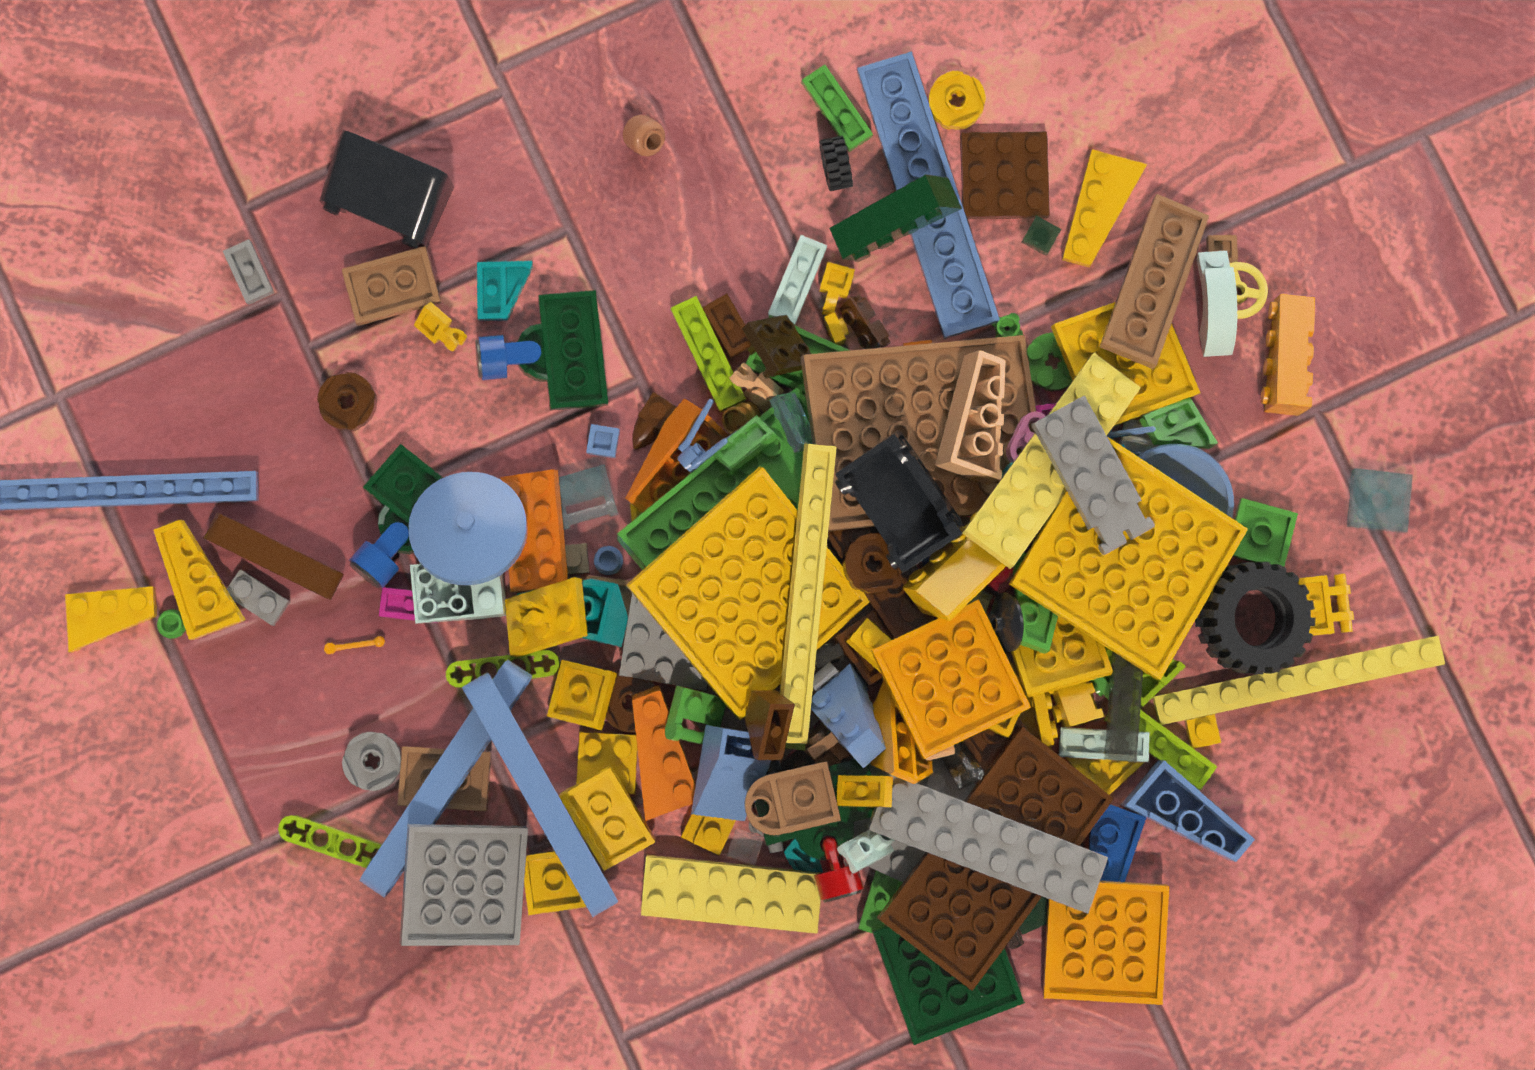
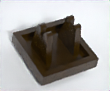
[742,315,811,379]

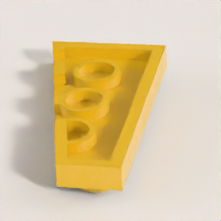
[1062,149,1147,267]
[153,520,246,640]

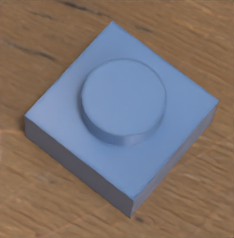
[586,424,620,458]

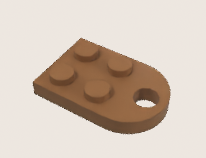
[744,761,841,835]

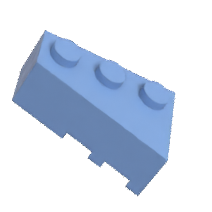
[811,664,886,768]

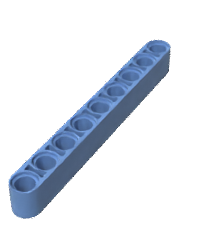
[359,660,532,898]
[462,672,618,917]

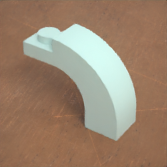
[1197,251,1237,357]

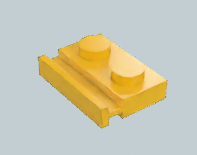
[681,814,736,856]

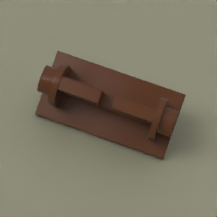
[839,294,891,349]

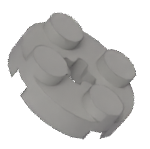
[342,732,402,791]

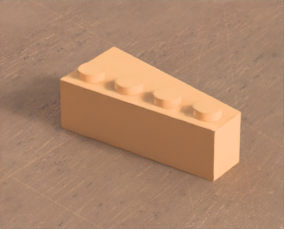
[935,350,1005,484]

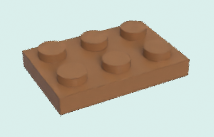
[342,246,441,326]
[397,746,492,811]

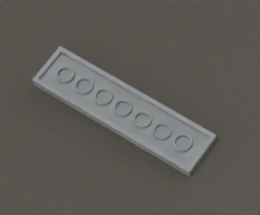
[867,773,1108,914]

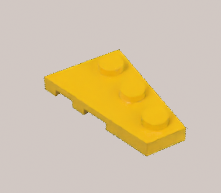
[65,586,157,653]

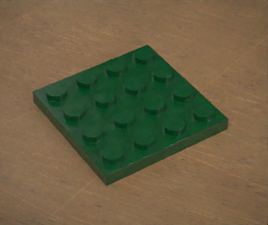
[872,926,1025,1045]

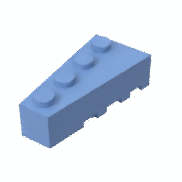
[1120,760,1255,862]

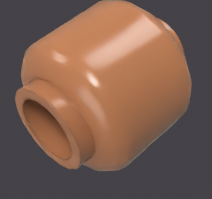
[623,115,665,157]

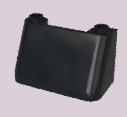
[319,130,454,249]
[835,430,965,573]

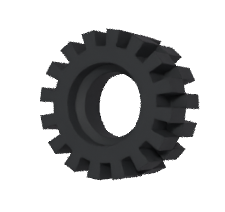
[819,136,853,191]

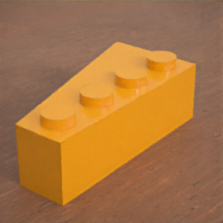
[1260,294,1315,416]

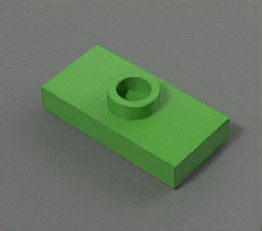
[713,415,777,475]

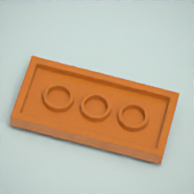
[500,469,568,593]

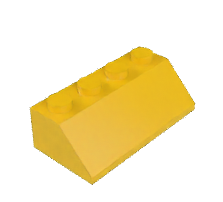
[902,511,1006,621]

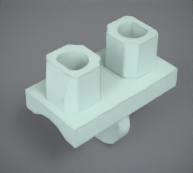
[837,830,894,874]

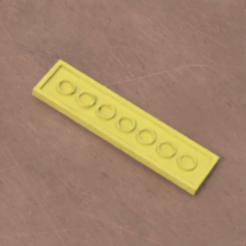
[963,353,1141,569]

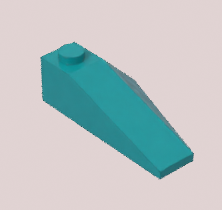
[517,579,628,647]

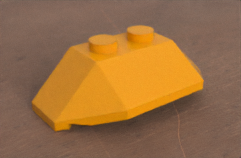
[871,680,933,784]

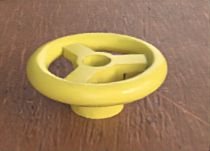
[1230,262,1268,319]

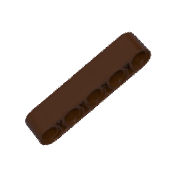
[204,512,344,600]

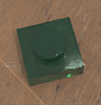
[1021,215,1062,256]

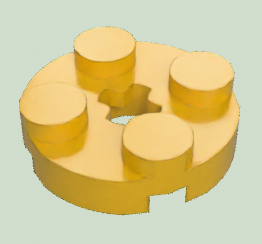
[928,71,986,130]

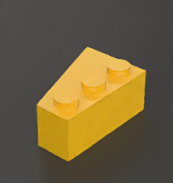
[1049,681,1105,727]

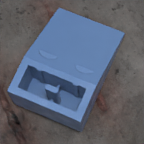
[691,725,771,821]

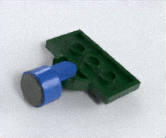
[475,290,608,411]
[349,444,443,589]

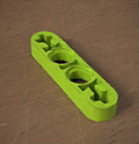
[446,650,561,688]
[278,815,382,868]

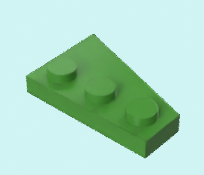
[1013,552,1058,654]

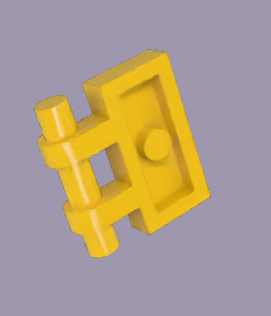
[1297,574,1354,636]

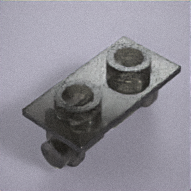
[942,741,984,790]

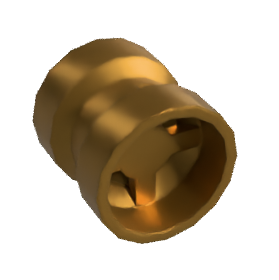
[722,401,761,434]

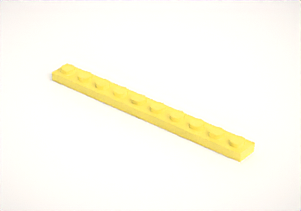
[780,443,836,744]
[1152,636,1445,725]

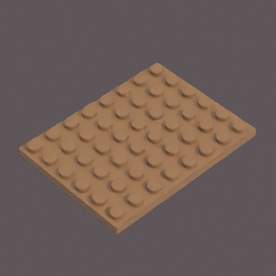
[800,335,1036,531]

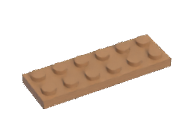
[1099,194,1209,369]

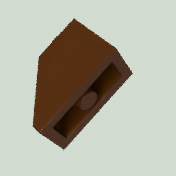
[745,690,795,760]

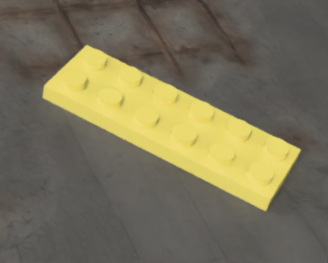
[641,855,821,934]

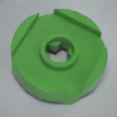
[1027,333,1073,392]

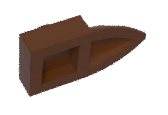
[632,391,677,450]

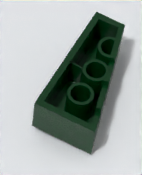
[829,174,962,262]

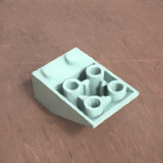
[410,564,506,624]

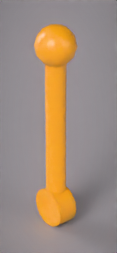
[324,636,385,655]

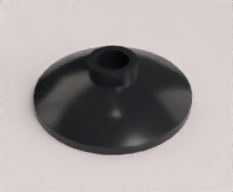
[989,592,1024,652]

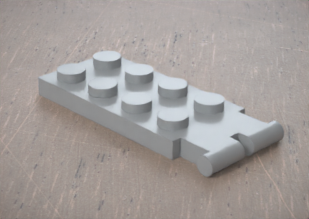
[1031,395,1155,555]

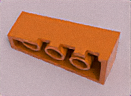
[632,685,696,821]

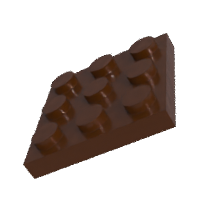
[961,131,1050,219]

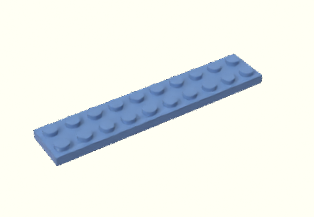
[857,51,1000,339]

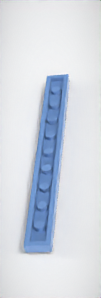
[0,471,259,511]

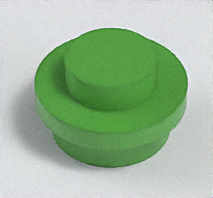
[157,609,186,639]

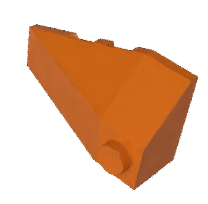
[625,398,729,513]

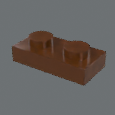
[702,293,752,358]

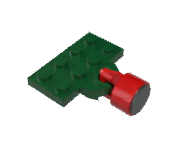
[754,759,874,903]

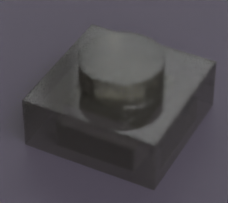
[815,643,845,670]

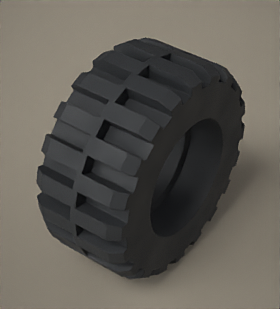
[1195,562,1316,674]

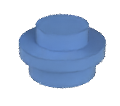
[594,546,623,575]

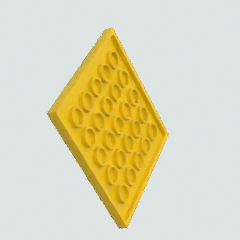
[1009,437,1248,680]
[626,467,869,720]

